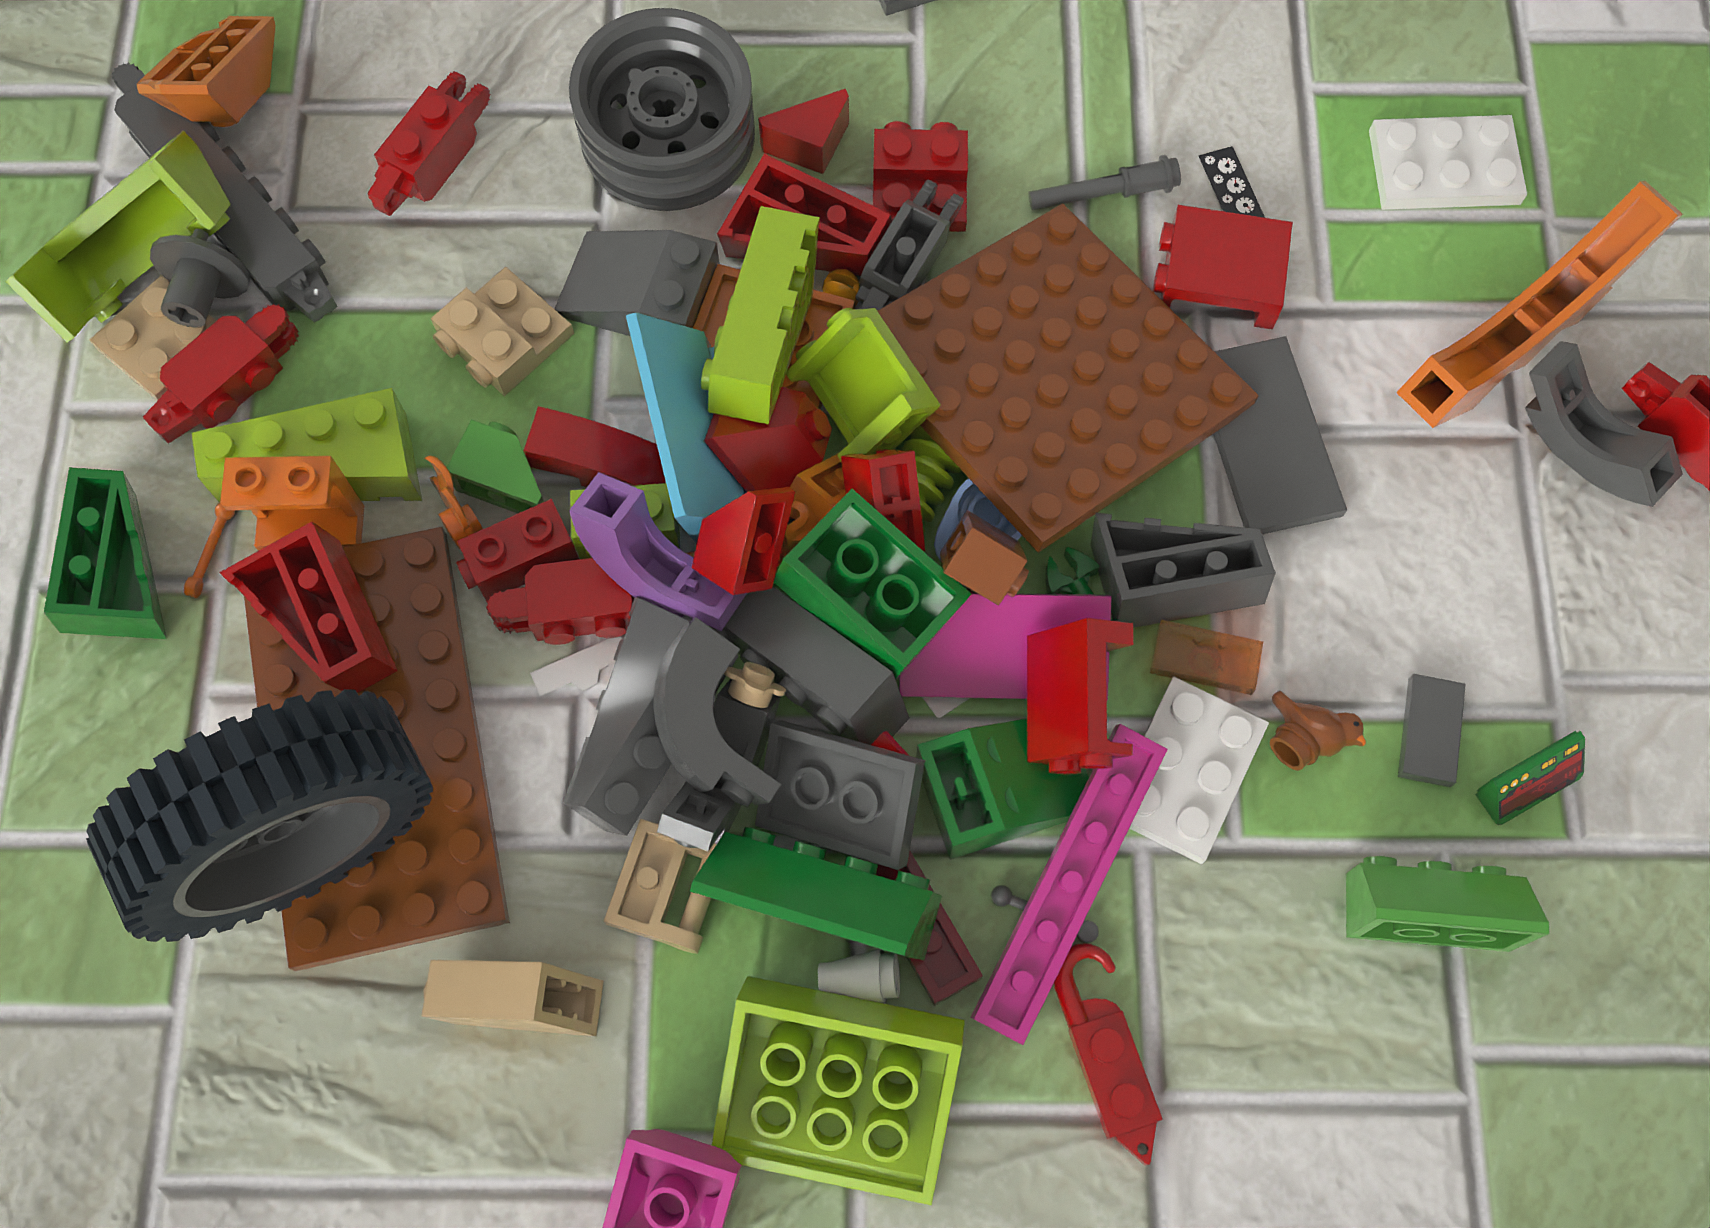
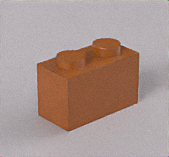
[940,510,1029,606]

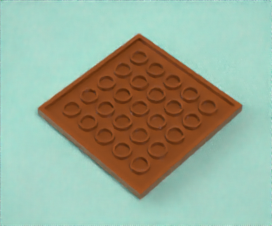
[877,203,1259,553]

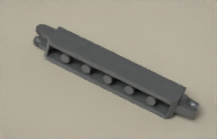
[112,62,338,323]

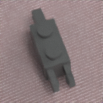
[856,179,964,311]

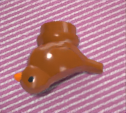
[1270,690,1366,771]

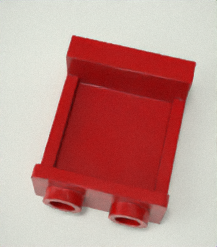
[1153,204,1293,330]
[1027,618,1134,774]

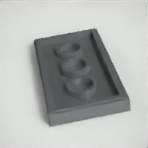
[1213,336,1347,534]

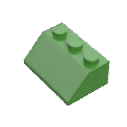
[1346,856,1550,952]

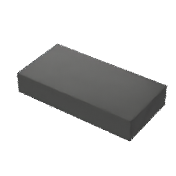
[1398,674,1466,787]

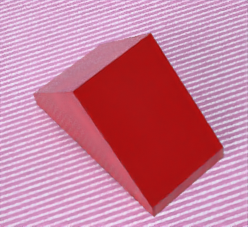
[758,88,849,174]

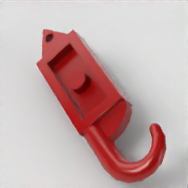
[1054,943,1163,1166]

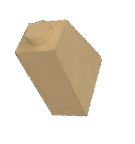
[421,960,604,1036]

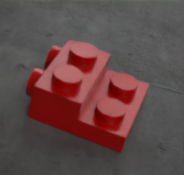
[873,121,968,232]

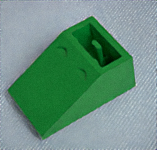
[916,718,1089,860]

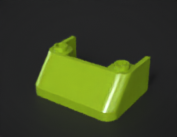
[5,130,231,343]

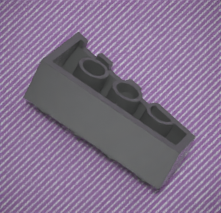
[563,597,739,836]

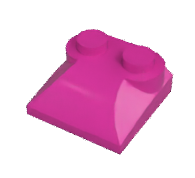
[602,1129,742,1228]

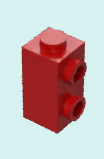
[456,499,579,601]

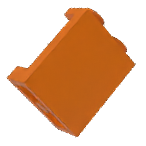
[220,456,365,551]

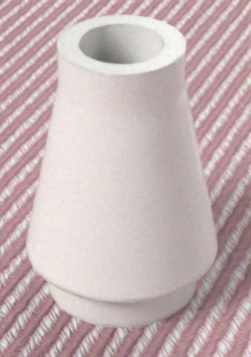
[818,949,900,1004]

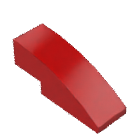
[523,406,666,487]

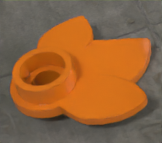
[424,455,483,549]

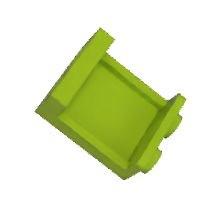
[786,308,941,462]

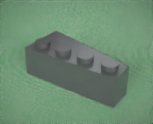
[709,587,910,745]

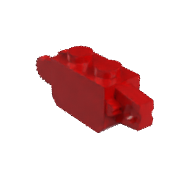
[368,71,491,216]
[143,304,299,444]
[1622,362,1710,491]
[486,558,635,645]

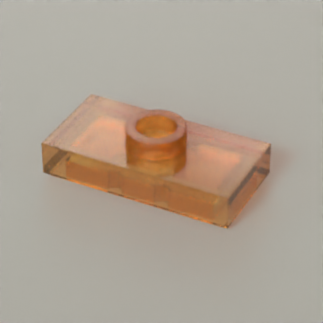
[1150,620,1264,695]

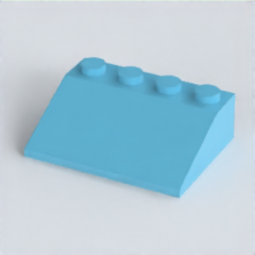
[626,313,747,545]

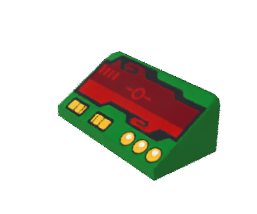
[1475,730,1585,825]

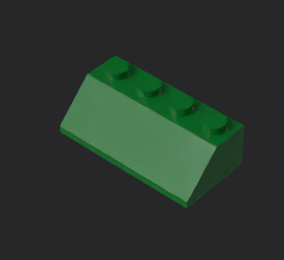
[690,827,942,960]

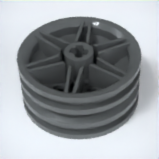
[569,8,755,211]

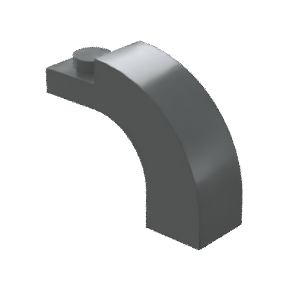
[1525,341,1683,507]
[654,617,781,807]
[657,678,781,852]

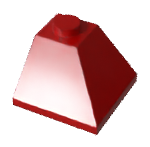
[704,387,832,492]

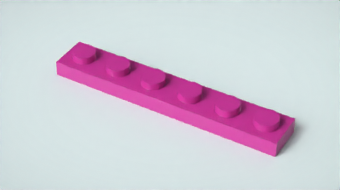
[970,724,1168,1045]

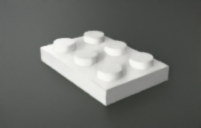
[1369,115,1527,210]
[1129,676,1269,865]

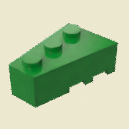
[44,467,167,639]

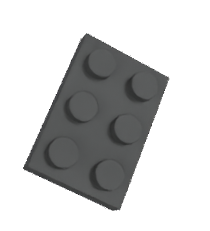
[755,720,925,870]

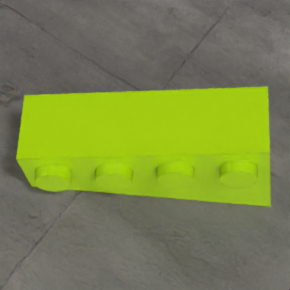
[701,206,819,424]
[191,388,422,502]

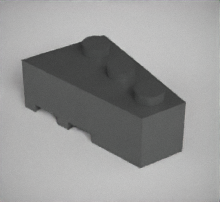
[1090,513,1276,628]

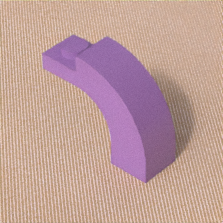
[569,472,747,631]

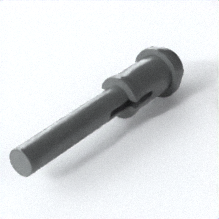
[1029,155,1181,210]

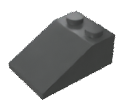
[555,230,720,336]

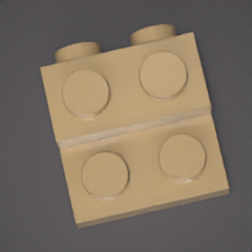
[430,267,575,396]

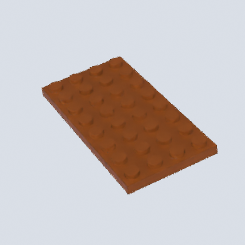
[244,527,510,971]

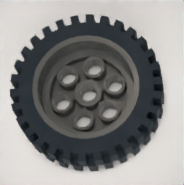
[86,689,433,942]

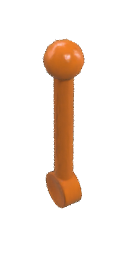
[184,503,235,598]

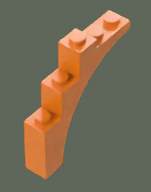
[1396,181,1683,428]

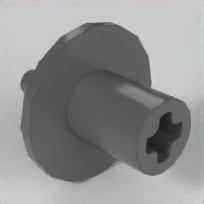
[150,229,250,328]

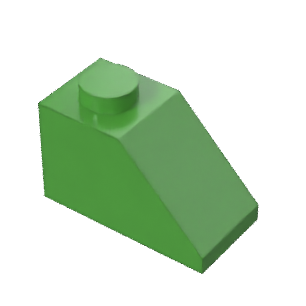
[447,419,544,514]

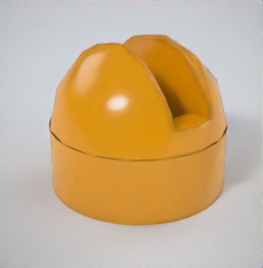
[822,269,860,306]

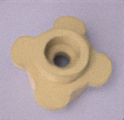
[724,662,786,708]

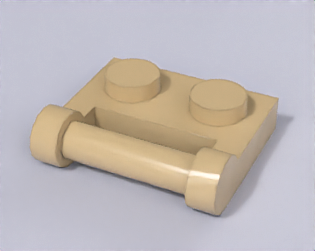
[604,819,716,954]

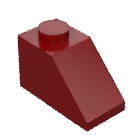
[692,487,796,595]

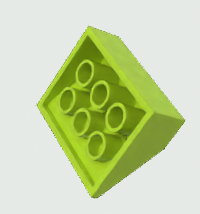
[711,976,965,1206]

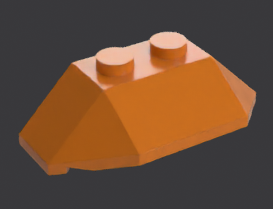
[136,16,276,127]

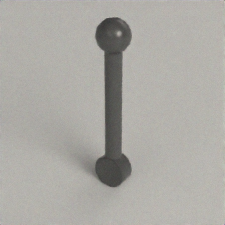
[991,885,1099,943]

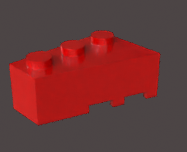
[717,153,892,276]
[219,522,398,693]

